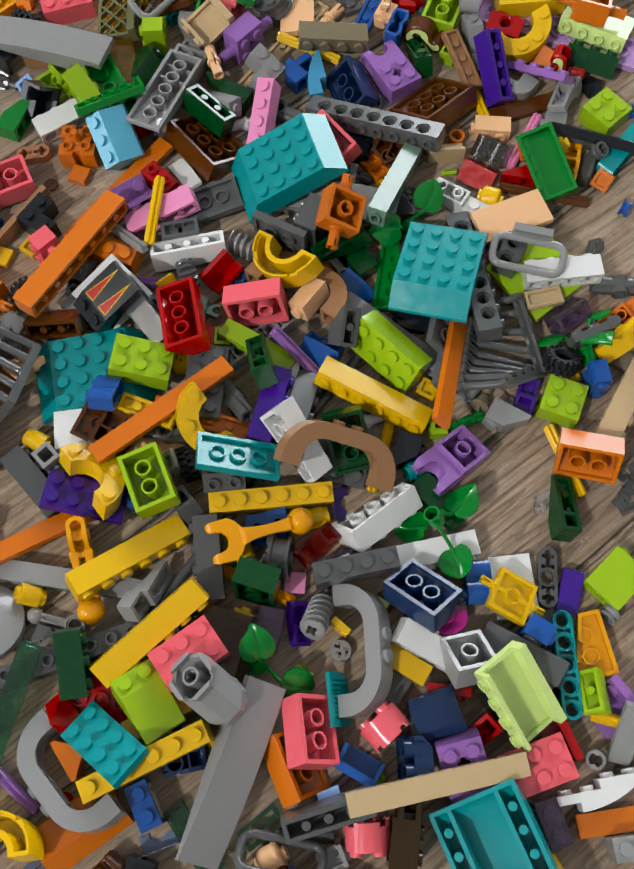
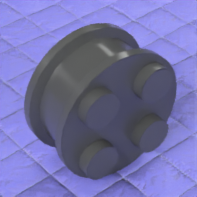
[253,0,293,23]
[262,534,295,583]

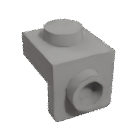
[315,842,351,869]

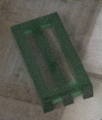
[236,803,281,853]

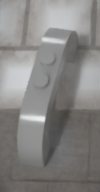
[332,584,394,719]
[17,708,128,834]

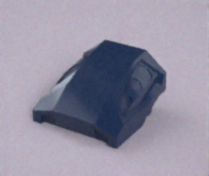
[409,684,469,743]
[158,725,208,778]
[395,735,434,780]

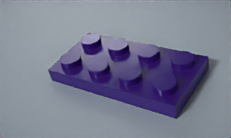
[39,469,129,525]

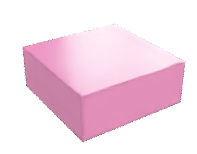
[284,572,307,595]

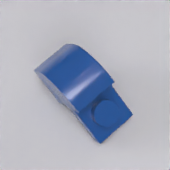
[284,52,312,94]

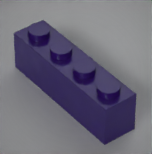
[473,28,514,108]
[246,365,295,444]

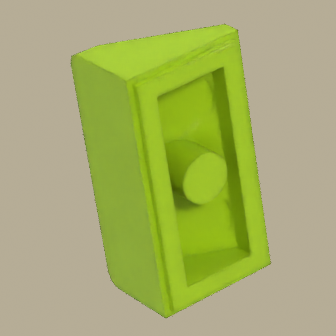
[578,667,612,716]

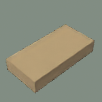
[521,285,565,312]

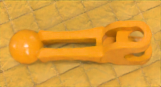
[204,508,314,565]
[65,516,105,625]

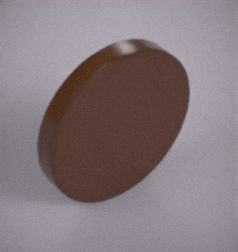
[44,179,58,191]

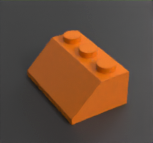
[89,232,149,276]
[553,427,625,485]
[263,731,330,809]

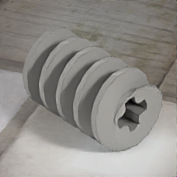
[227,229,254,262]
[300,593,334,640]

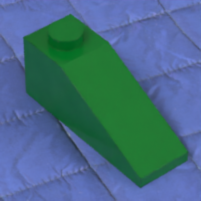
[0,98,33,143]

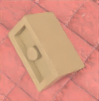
[426,143,466,164]

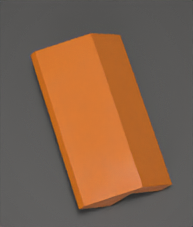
[36,790,134,869]

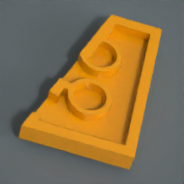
[576,609,620,677]

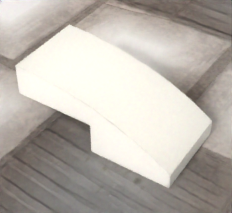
[167,158,202,190]

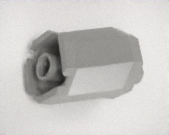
[169,653,248,726]

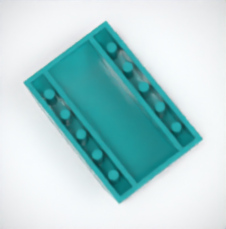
[231,113,349,224]
[388,221,489,323]
[37,327,158,424]
[428,778,559,869]

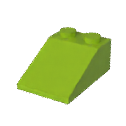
[110,659,186,746]

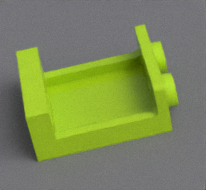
[583,545,634,611]

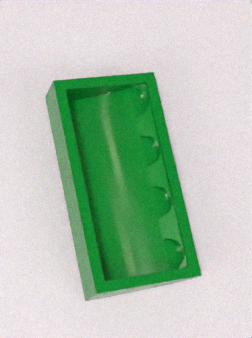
[516,121,578,203]

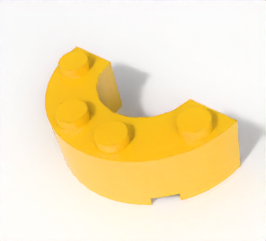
[501,3,552,64]
[252,229,324,288]
[175,381,234,450]
[59,443,125,521]
[0,810,44,862]

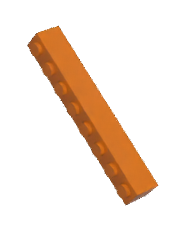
[12,189,128,318]

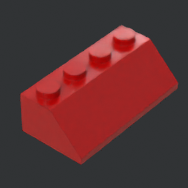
[155,276,211,356]

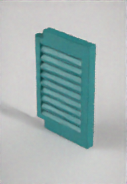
[325,672,352,727]

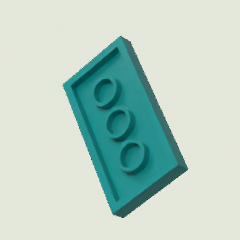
[195,431,280,482]
[60,701,150,790]

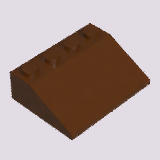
[389,76,478,129]
[164,115,244,182]

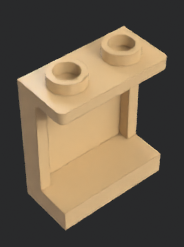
[180,0,235,48]

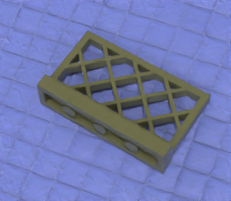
[97,0,141,41]

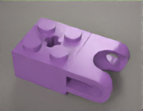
[361,40,422,105]
[411,424,491,497]
[434,726,494,804]

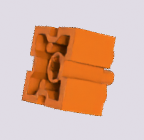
[58,125,100,168]

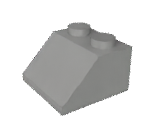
[440,629,495,689]

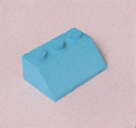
[85,104,145,171]

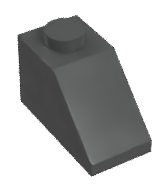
[327,306,362,348]

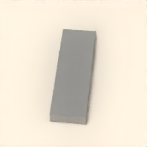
[606,700,634,766]

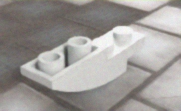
[437,177,489,218]
[551,767,634,812]

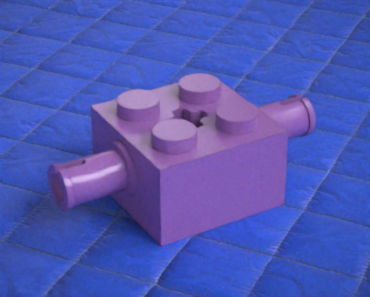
[217,11,273,67]

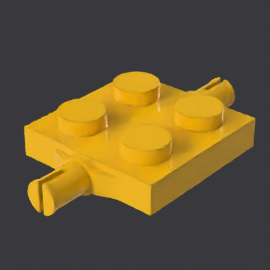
[479,567,545,626]

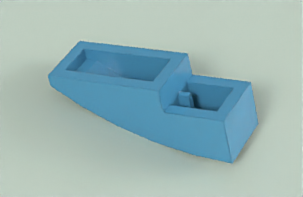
[308,50,326,101]

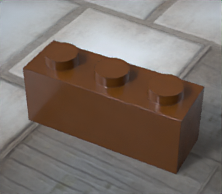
[22,309,89,340]

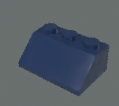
[326,55,380,108]
[383,558,463,633]

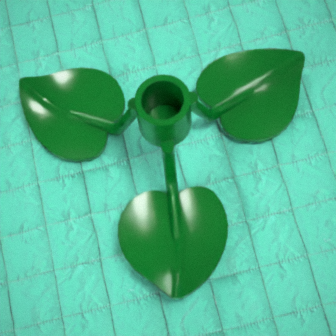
[368,178,443,246]
[537,309,615,366]
[393,483,479,579]
[238,623,315,699]

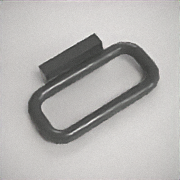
[233,828,328,869]

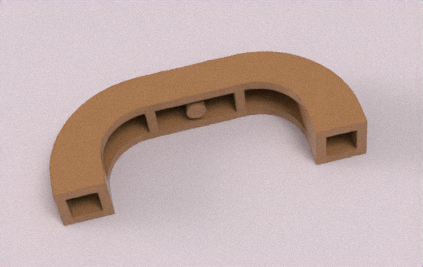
[244,251,349,325]
[273,419,396,493]

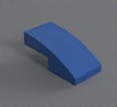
[340,267,374,304]

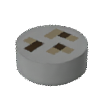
[330,640,351,662]

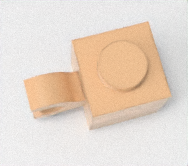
[373,0,398,30]

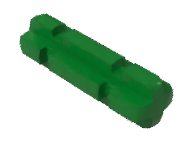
[448,411,484,433]

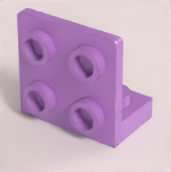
[109,173,153,211]
[582,674,634,739]

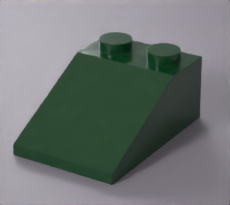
[321,404,369,476]
[231,556,282,610]

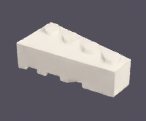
[260,395,333,483]
[330,482,423,552]

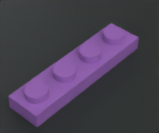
[507,59,575,85]

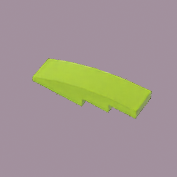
[218,318,296,369]

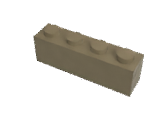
[298,21,369,53]

